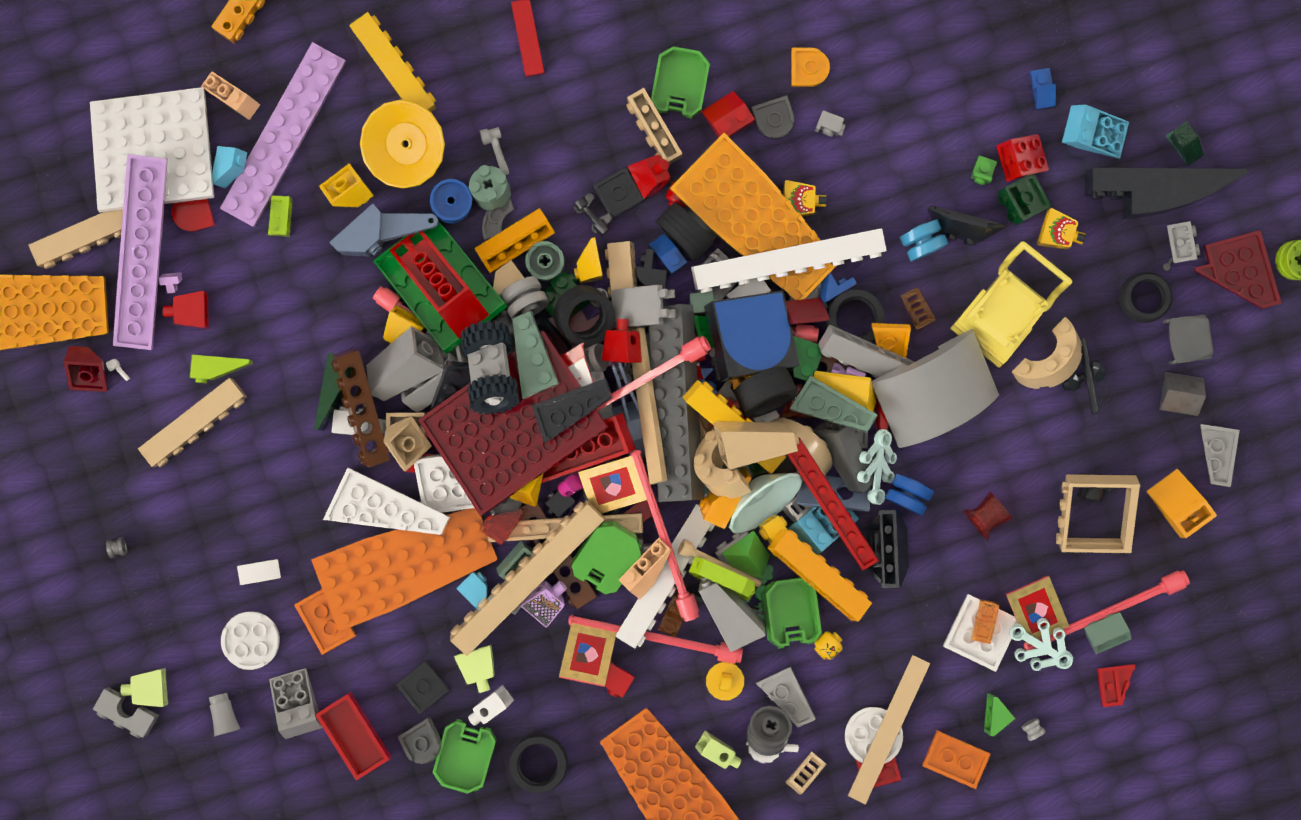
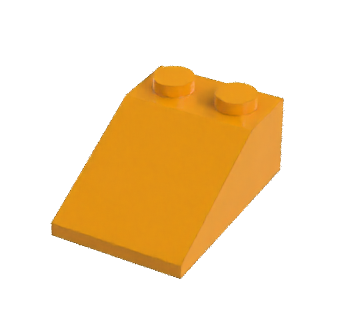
[699,466,752,529]

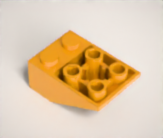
[1146,469,1217,538]

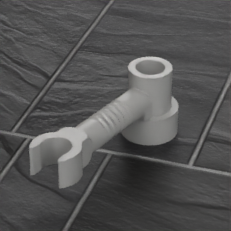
[479,127,509,176]

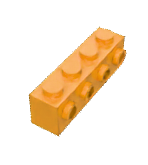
[211,0,265,43]
[475,208,555,273]

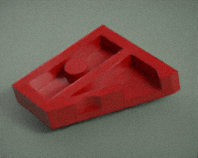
[1097,664,1135,707]

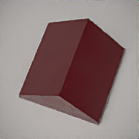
[785,298,829,324]

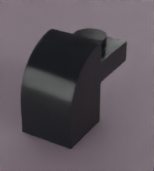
[636,249,667,289]

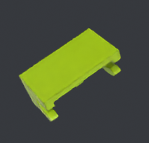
[268,196,293,237]

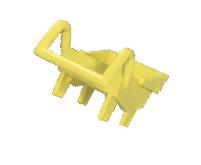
[950,241,1072,368]

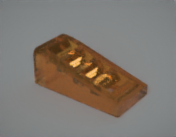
[900,287,936,330]

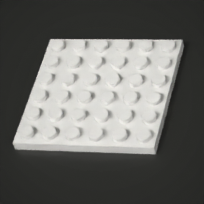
[90,87,214,212]

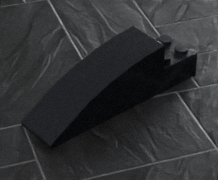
[1085,168,1248,219]

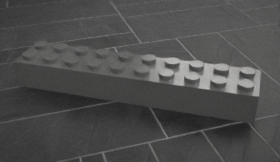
[649,304,704,502]

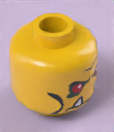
[814,631,843,660]

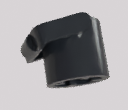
[1077,473,1112,502]

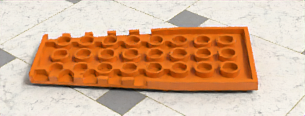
[311,508,497,632]
[600,708,739,820]

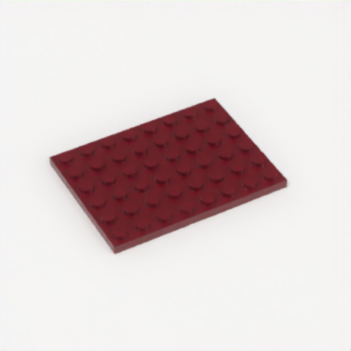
[418,331,609,516]

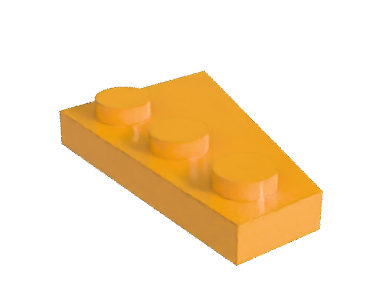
[872,323,911,358]

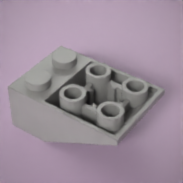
[269,668,322,739]

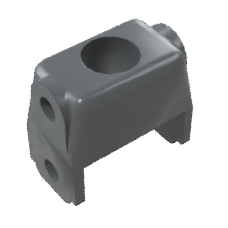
[1162,315,1214,365]

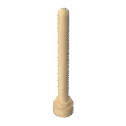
[678,539,762,587]

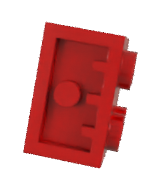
[996,134,1049,182]

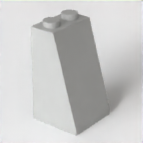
[366,326,444,401]
[699,577,766,652]

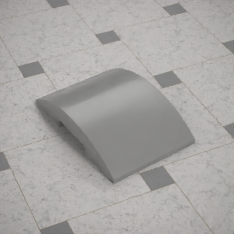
[872,329,999,448]

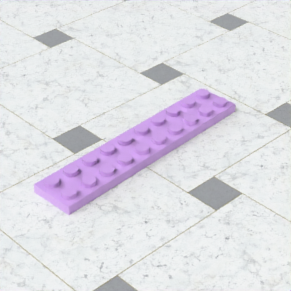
[220,42,347,228]
[113,154,168,350]

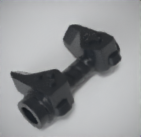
[574,192,614,236]
[1061,360,1105,392]

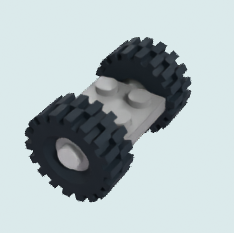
[461,321,519,415]

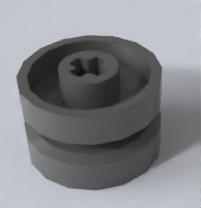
[746,706,792,756]

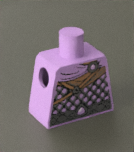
[520,580,567,627]

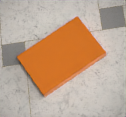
[294,589,357,655]
[922,730,991,789]

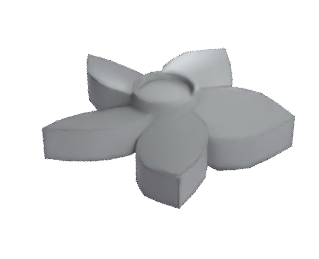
[615,363,633,383]

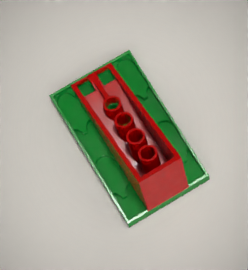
[374,219,508,355]

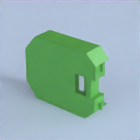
[651,46,710,119]
[572,521,641,594]
[761,578,822,649]
[433,719,497,794]

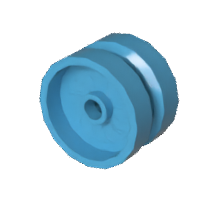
[899,219,949,262]

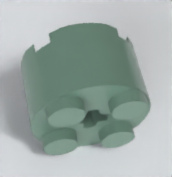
[469,165,511,210]
[525,241,565,282]

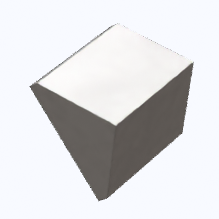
[1159,372,1206,416]

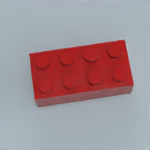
[315,692,392,781]

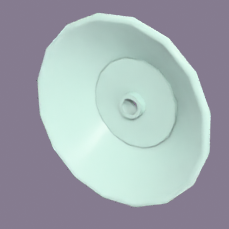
[729,473,803,533]

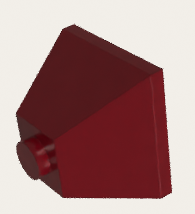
[63,346,108,392]

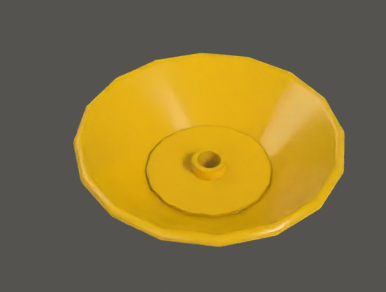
[360,100,445,189]

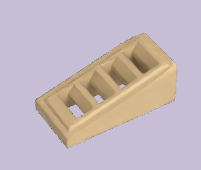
[786,752,826,794]

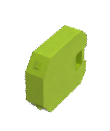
[689,556,756,601]

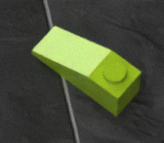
[190,355,253,383]

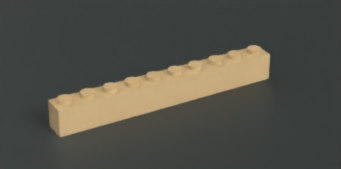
[450,500,604,656]

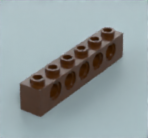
[331,348,390,468]
[515,502,597,609]

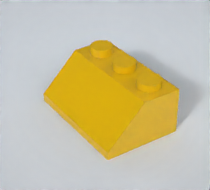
[814,371,876,412]

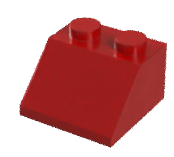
[701,91,755,138]

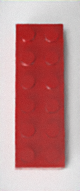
[541,413,636,483]

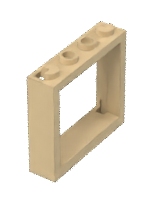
[1056,475,1140,553]

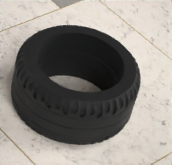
[1119,272,1172,323]

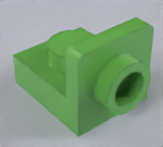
[971,155,997,185]

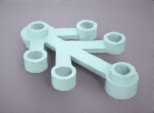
[857,429,897,505]
[1009,618,1073,671]

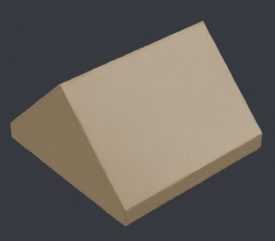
[383,417,431,471]

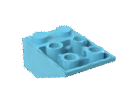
[1062,105,1129,159]
[788,491,859,555]

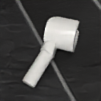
[106,359,130,381]

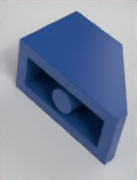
[649,234,687,276]

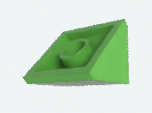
[722,531,770,578]
[984,693,1015,736]

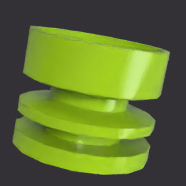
[1275,240,1301,280]

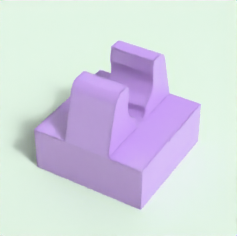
[159,272,182,293]

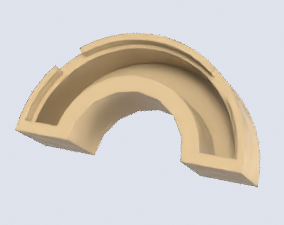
[1012,317,1082,389]
[771,417,832,476]
[694,429,751,498]

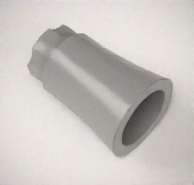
[209,693,241,737]

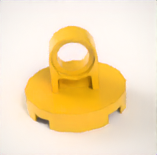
[706,662,744,700]

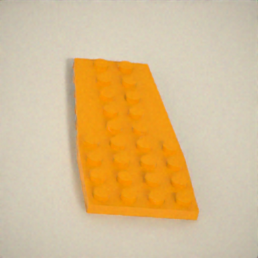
[669,133,837,300]
[0,275,109,350]

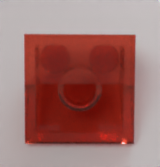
[482,508,527,545]

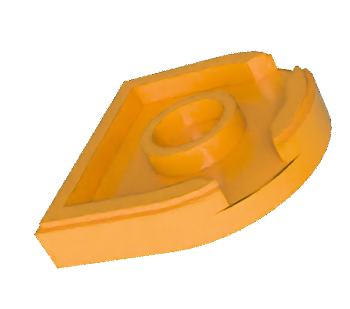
[791,48,830,87]

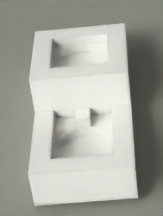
[237,559,281,585]

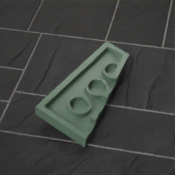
[512,311,559,399]
[790,376,877,432]

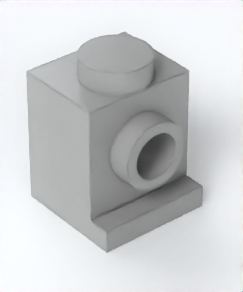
[815,110,846,137]

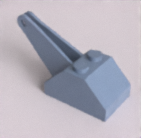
[330,204,439,257]
[611,362,646,459]

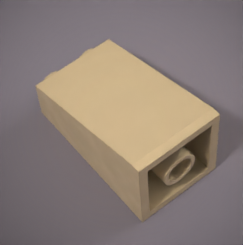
[713,421,799,470]

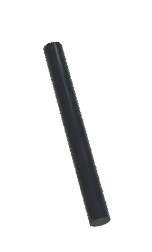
[1080,338,1099,414]

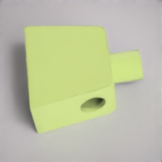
[454,645,495,693]
[121,668,168,707]
[695,731,741,769]

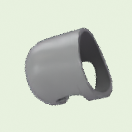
[584,343,609,373]

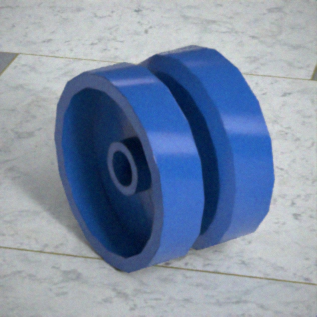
[430,179,472,224]
[885,474,934,516]

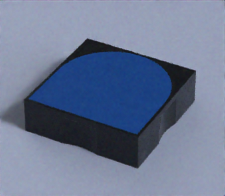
[704,290,800,382]

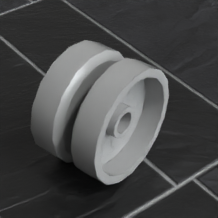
[500,276,549,319]

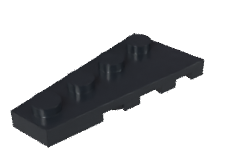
[428,360,471,412]
[532,378,613,443]

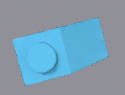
[212,146,247,188]
[456,571,488,609]

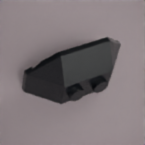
[927,205,1005,246]
[866,510,909,588]

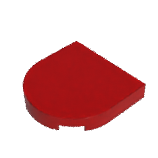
[172,199,215,232]

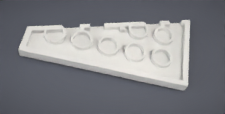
[323,468,451,535]

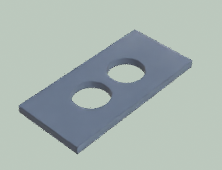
[796,475,870,512]

